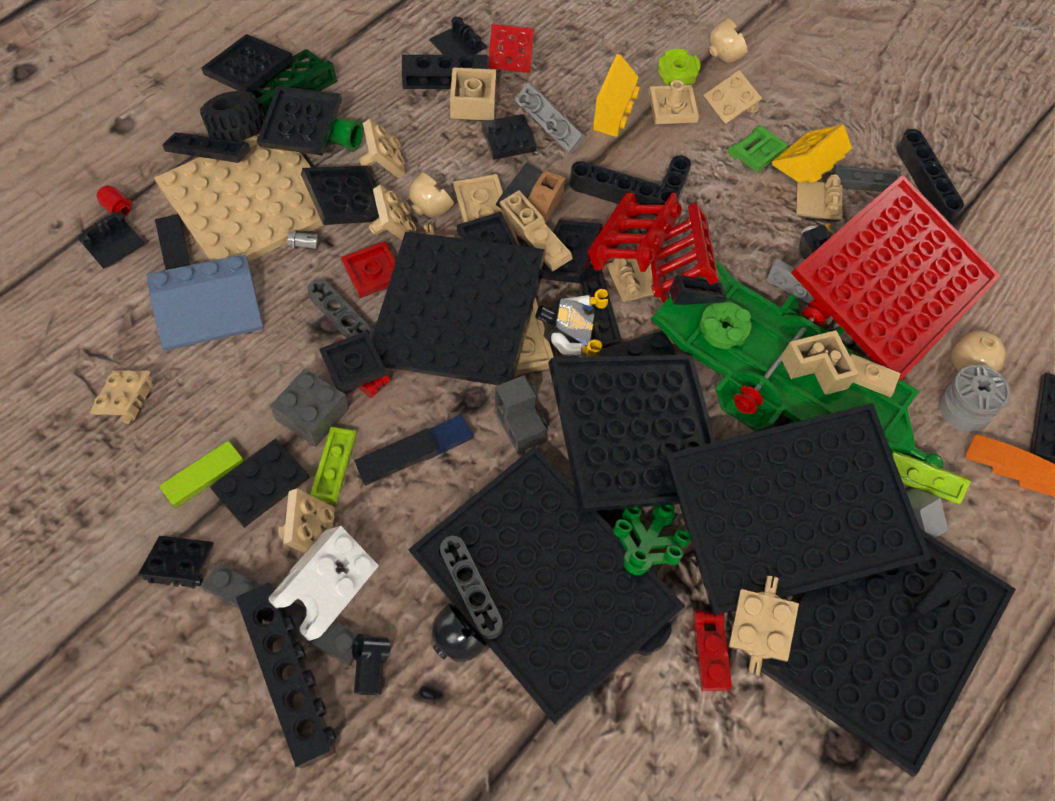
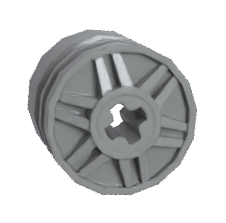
[939,365,1010,432]

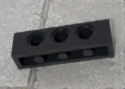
[402,55,488,89]

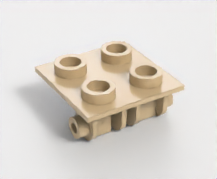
[703,70,762,125]
[796,174,842,221]
[606,258,654,303]
[89,371,153,424]

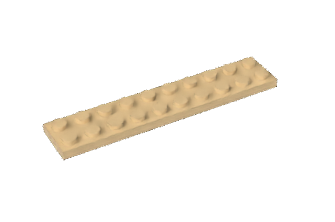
[453,174,554,376]

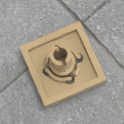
[649,80,699,124]
[359,119,406,179]
[369,185,417,240]
[278,489,335,553]

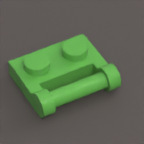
[728,125,788,173]

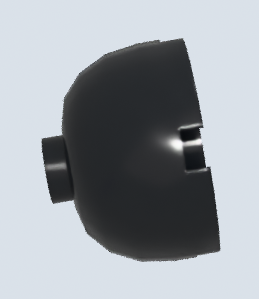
[431,603,488,662]

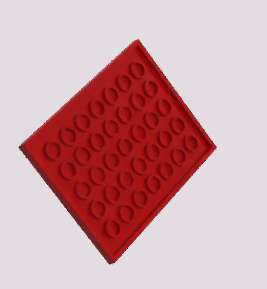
[791,174,1001,381]

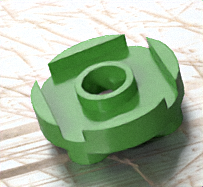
[700,302,751,349]

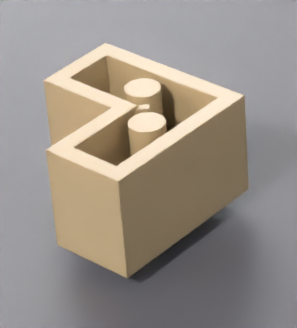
[781,330,859,395]

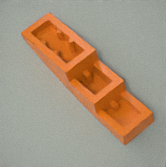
[966,434,1055,497]

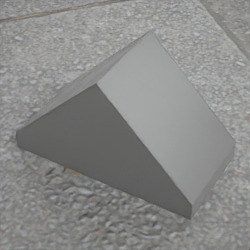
[907,488,948,539]

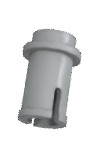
[287,230,318,249]

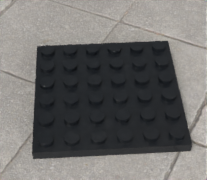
[371,231,546,385]
[548,355,716,512]

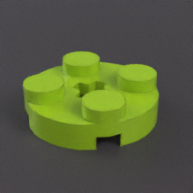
[658,49,700,86]

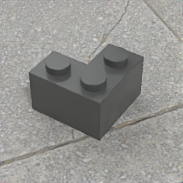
[495,375,548,453]

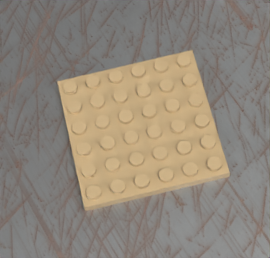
[154,129,323,262]

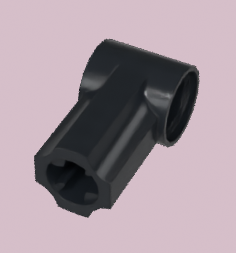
[352,634,390,695]

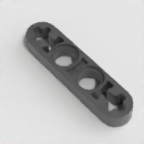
[308,279,374,339]
[440,536,504,639]

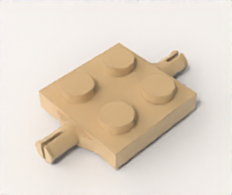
[728,576,799,676]

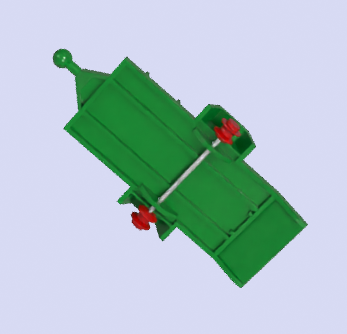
[650,260,944,468]

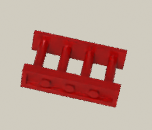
[588,193,682,272]
[646,202,719,302]

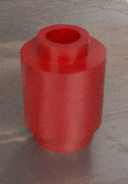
[96,185,132,216]

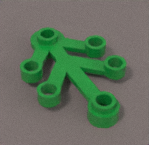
[613,505,691,575]

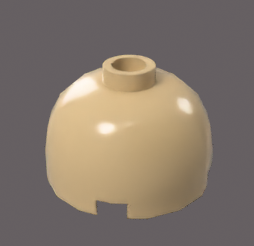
[708,18,748,63]
[408,172,454,218]
[951,330,1006,372]

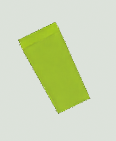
[310,426,357,505]
[159,441,244,509]
[892,450,971,505]

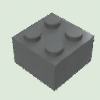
[270,368,349,447]

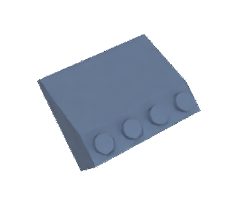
[146,254,263,351]

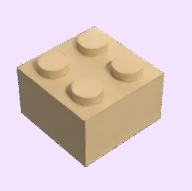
[450,68,496,120]

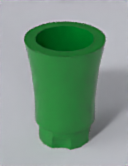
[328,118,364,152]

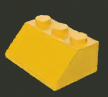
[593,54,641,137]
[772,124,852,183]

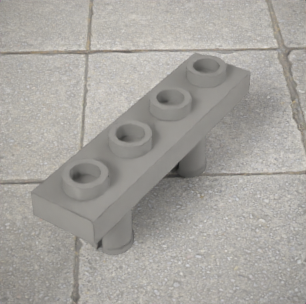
[515,82,586,154]
[766,259,815,303]

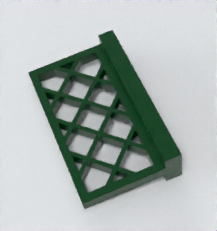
[236,49,338,120]

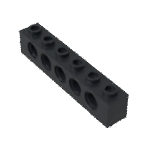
[236,582,338,768]

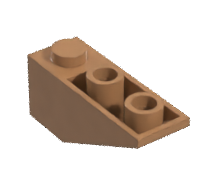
[514,170,565,240]

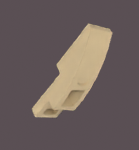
[500,190,573,271]

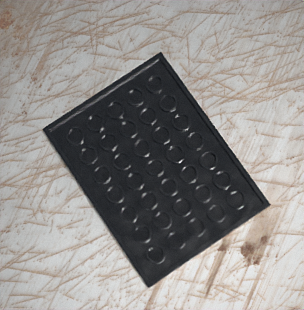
[665,403,931,616]
[408,446,685,725]
[761,530,1016,777]

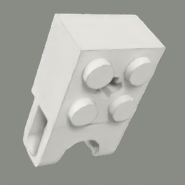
[269,526,379,641]

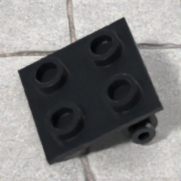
[429,16,487,55]
[78,211,145,269]
[138,536,214,589]

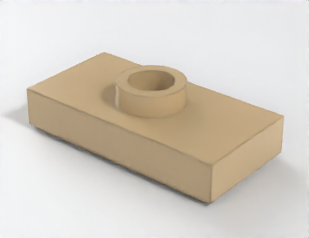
[850,354,901,398]

